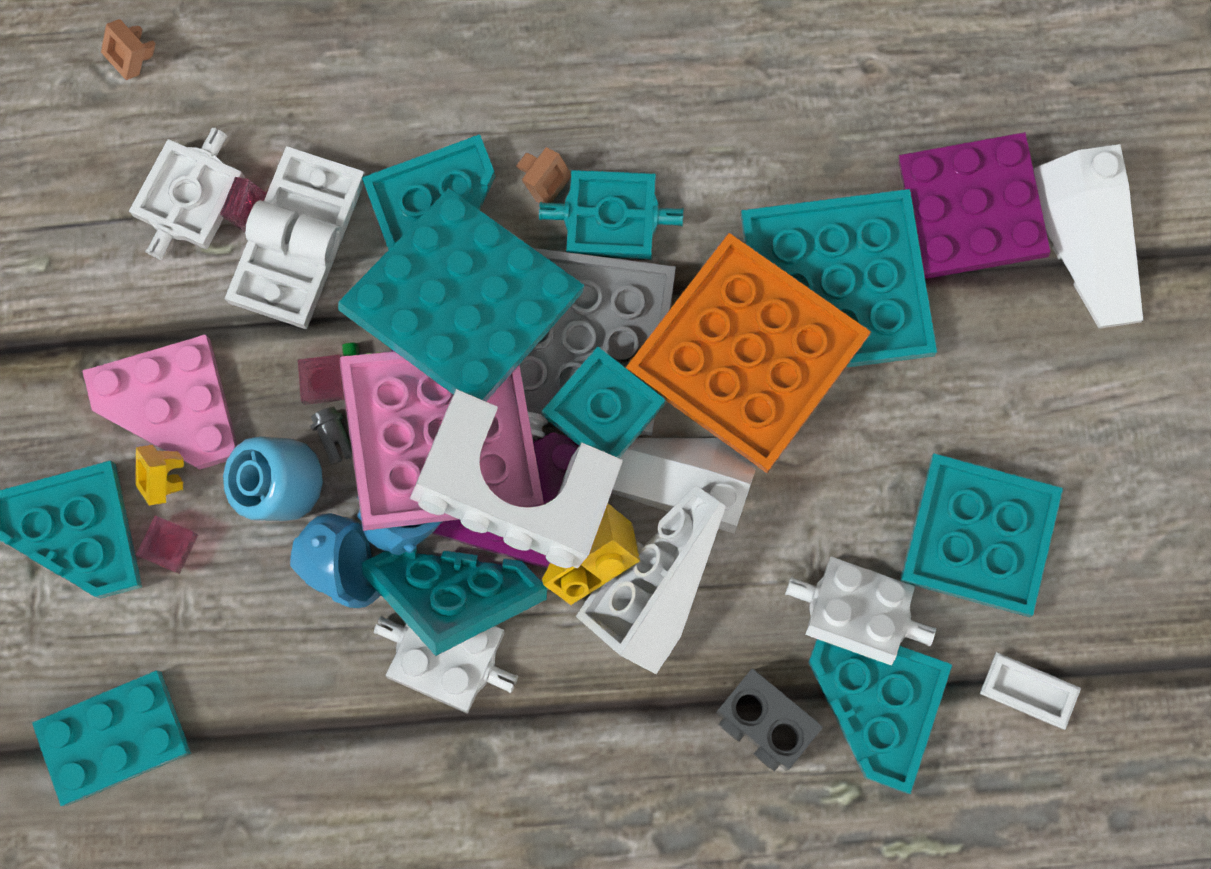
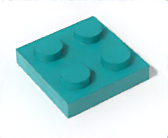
[542,346,666,458]

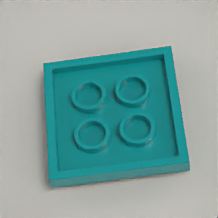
[900,453,1063,618]

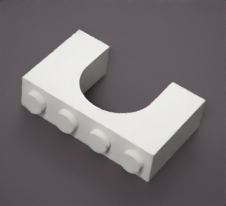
[410,389,623,569]

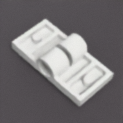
[224,146,366,329]

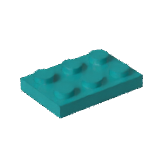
[32,670,191,806]

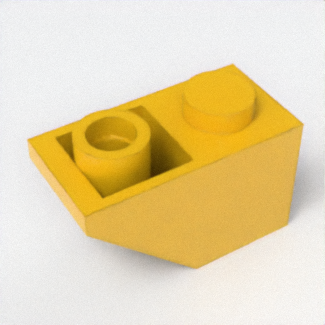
[542,503,640,605]

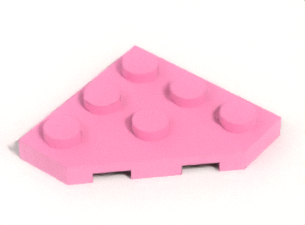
[82,334,238,470]

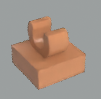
[101,19,156,80]
[516,147,571,203]

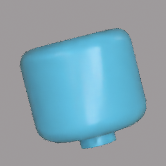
[223,436,323,521]

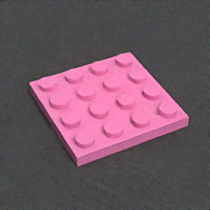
[340,351,544,531]

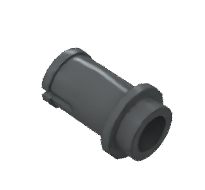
[310,407,353,465]

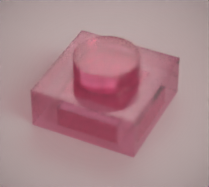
[220,177,267,232]
[298,354,345,405]
[136,515,198,574]

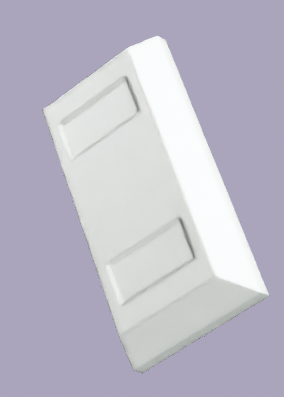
[980,652,1081,730]

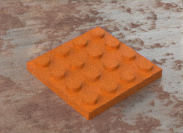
[626,233,871,473]

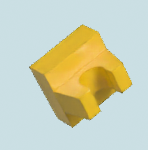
[135,445,184,506]

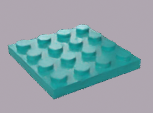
[338,188,584,402]
[740,189,937,368]

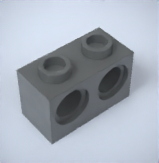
[716,668,823,772]

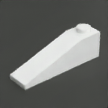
[1033,144,1143,328]
[611,438,757,534]
[576,486,726,674]

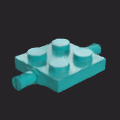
[539,170,684,260]

